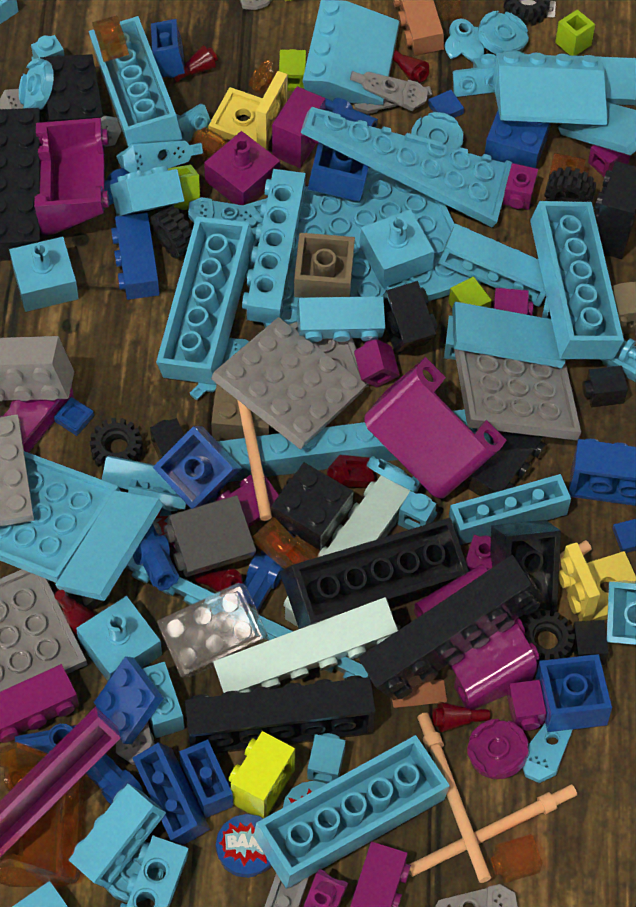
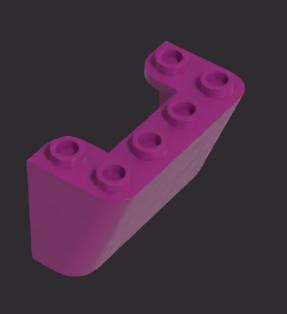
[364,357,507,498]
[414,564,539,710]

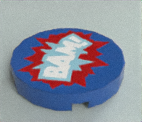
[216,814,272,878]

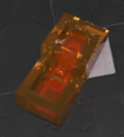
[252,517,318,569]

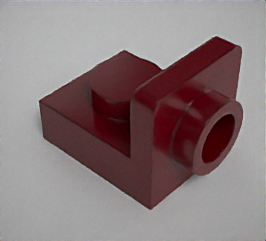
[327,455,375,488]

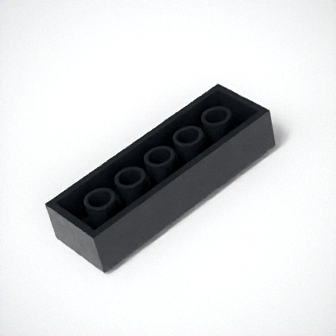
[0,108,43,261]
[280,518,469,629]
[358,555,545,701]
[185,675,376,754]

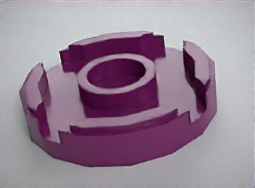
[467,719,529,779]

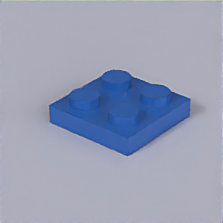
[94,656,164,745]

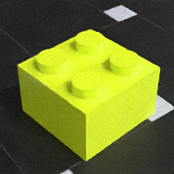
[229,731,295,819]

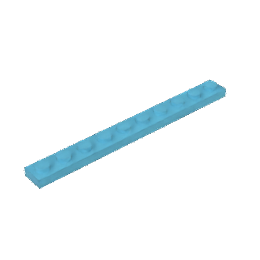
[125,555,371,680]

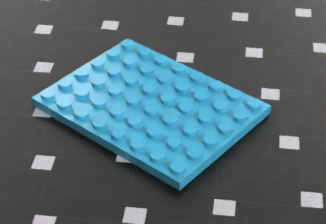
[225,168,481,328]

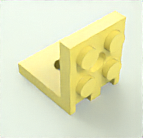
[208,71,288,151]
[559,543,636,621]

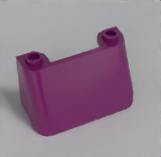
[34,118,109,236]

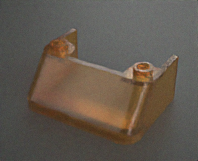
[0,742,84,887]

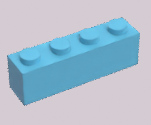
[438,224,546,307]
[449,474,571,545]

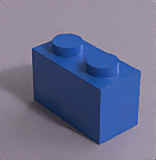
[151,19,185,78]
[179,740,233,818]

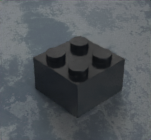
[381,281,437,354]
[271,462,353,551]

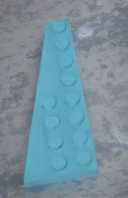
[300,107,512,227]

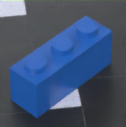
[111,213,159,300]
[132,742,210,845]

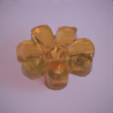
[249,59,274,91]

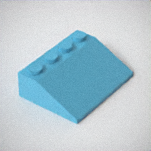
[303,0,400,105]
[493,51,607,125]

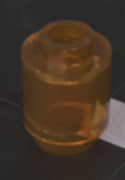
[191,127,228,159]

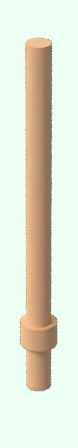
[237,400,272,521]
[417,713,491,883]
[409,784,577,877]

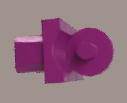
[303,869,348,907]

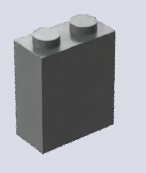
[164,495,256,578]

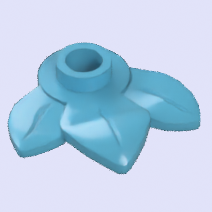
[445,19,485,62]

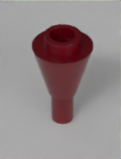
[173,45,218,82]
[393,49,429,83]
[195,569,242,599]
[54,590,95,634]
[432,702,490,732]

